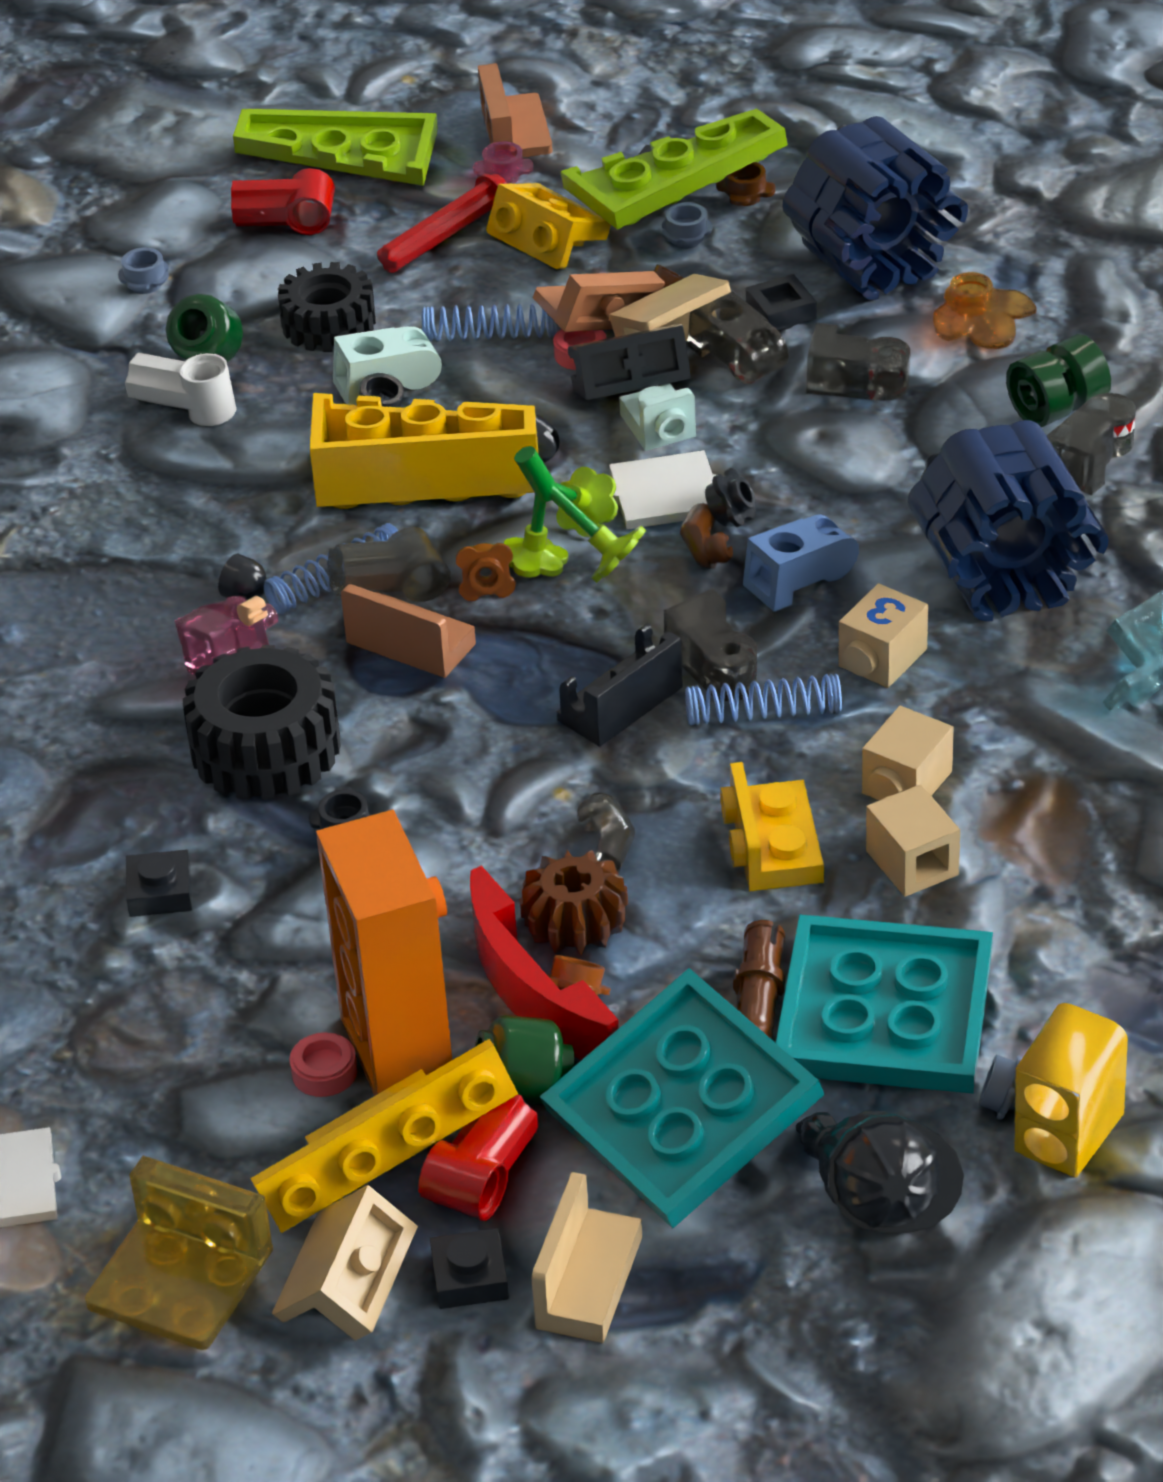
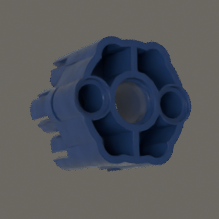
[782,116,968,300]
[908,420,1109,622]

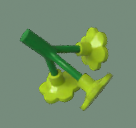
[504,446,646,583]

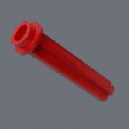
[377,174,508,273]

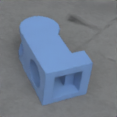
[743,514,859,612]

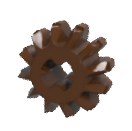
[519,848,628,955]

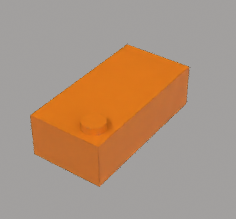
[316,809,452,1096]

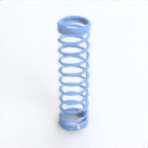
[422,303,559,342]
[264,523,405,615]
[685,673,842,726]

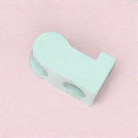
[333,327,442,405]

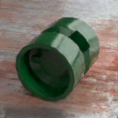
[1006,334,1111,427]

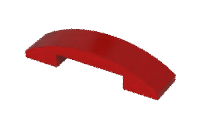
[470,865,619,1060]

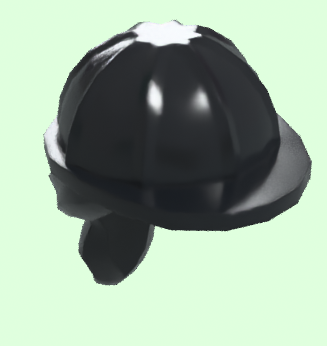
[796,1111,964,1233]

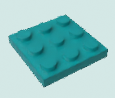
[776,914,993,1094]
[540,968,825,1229]

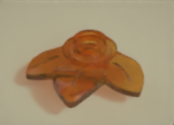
[933,272,1037,349]

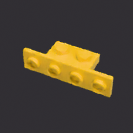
[250,1039,518,1233]

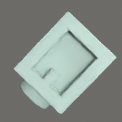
[619,383,696,451]

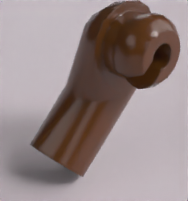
[680,503,733,569]

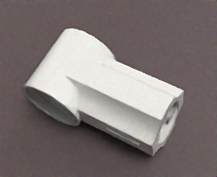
[125,353,236,426]

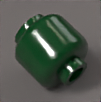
[165,293,243,362]
[474,1015,574,1105]

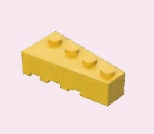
[310,393,538,509]

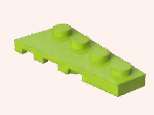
[560,108,787,230]
[233,109,438,186]

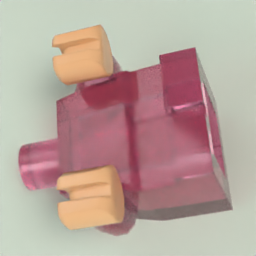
[175,596,278,675]

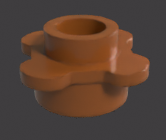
[456,543,516,601]
[547,955,611,996]

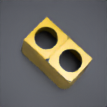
[1014,1003,1128,1178]

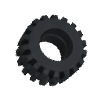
[182,645,341,800]

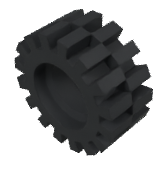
[278,262,376,352]

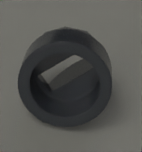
[359,373,404,407]
[536,414,560,463]
[218,553,267,603]

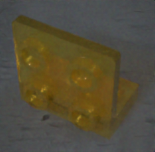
[85,1155,273,1350]

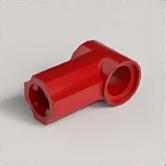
[231,168,335,235]
[418,1095,538,1221]

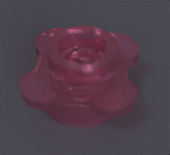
[473,141,534,184]

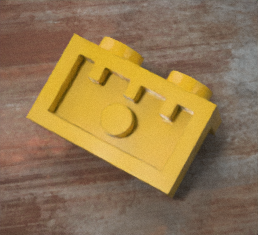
[486,183,611,269]
[720,762,824,892]

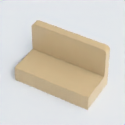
[609,274,731,341]
[532,1172,643,1343]
[272,1185,418,1341]

